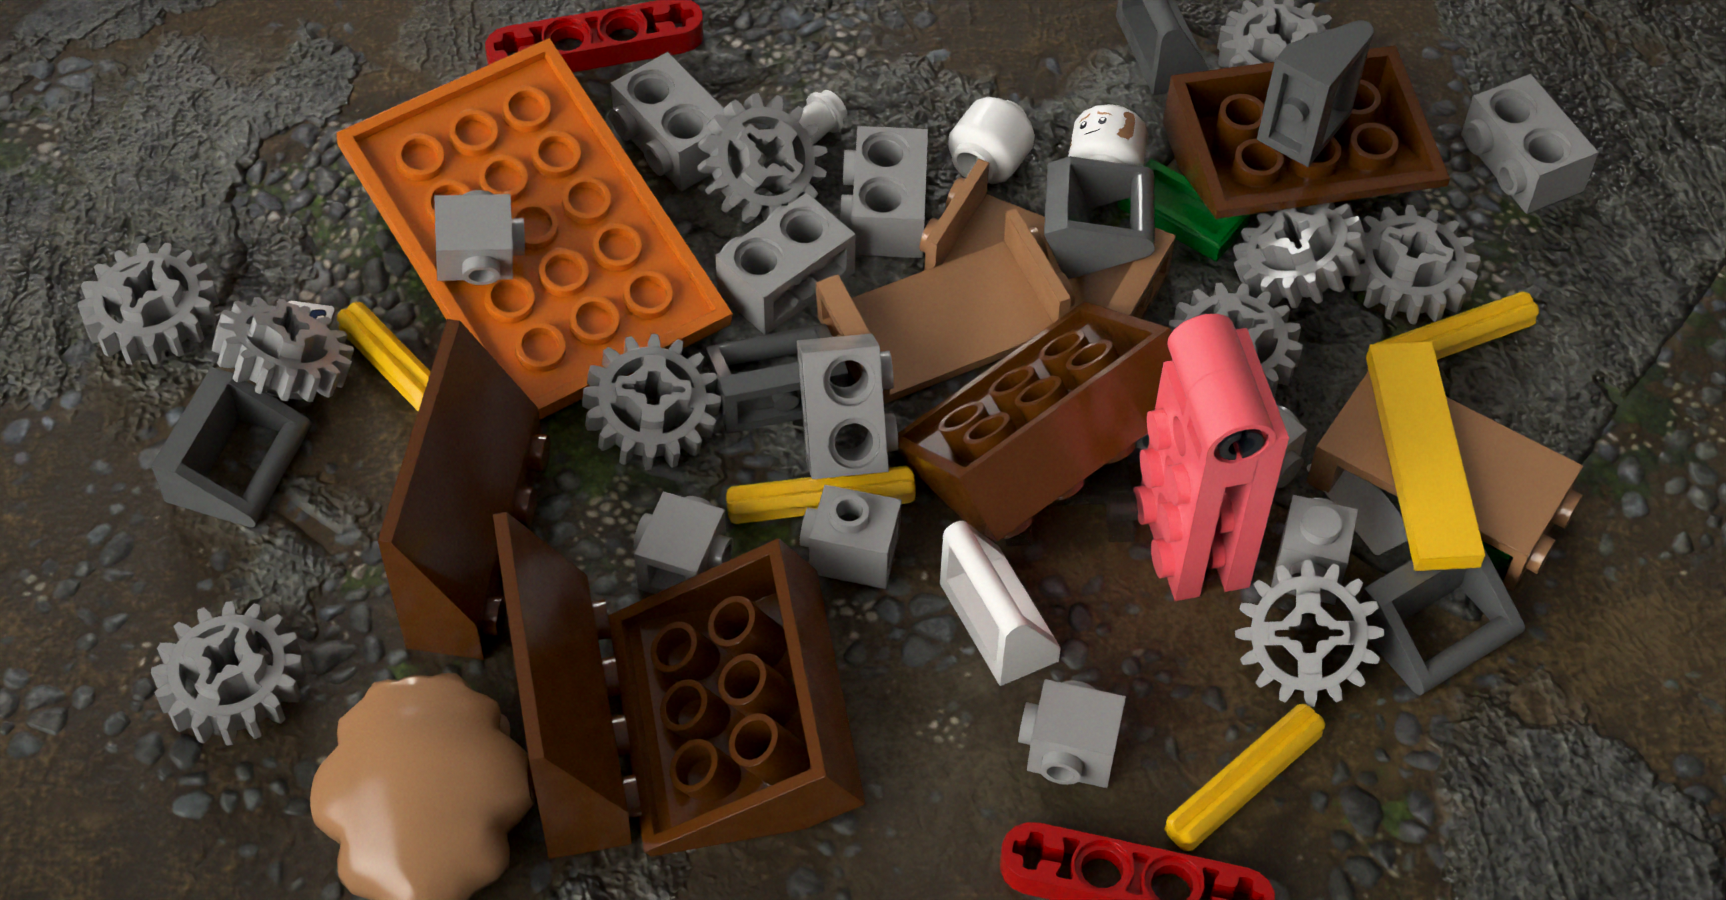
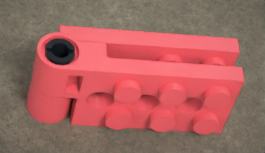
[1133,314,1289,601]

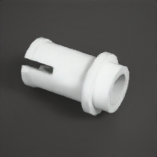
[794,90,847,154]

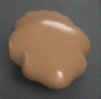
[310,673,536,900]

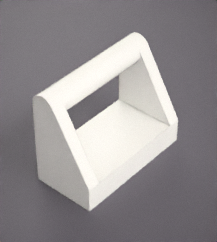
[940,521,1061,686]

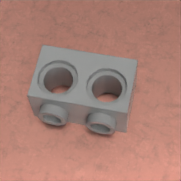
[609,52,731,192]
[1461,74,1599,214]
[840,126,928,258]
[715,193,856,335]
[797,333,898,479]

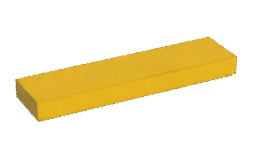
[1366,342,1485,571]

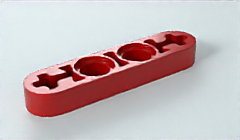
[485,0,704,72]
[1000,822,1275,900]

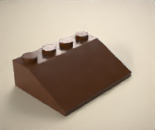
[1163,45,1450,219]
[893,301,1172,542]
[378,319,551,660]
[493,512,642,859]
[608,538,866,857]

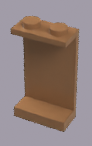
[919,159,1176,319]
[816,208,1075,404]
[1306,370,1583,591]

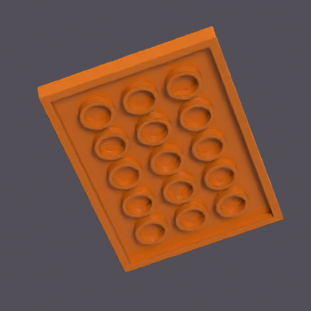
[336,38,733,420]

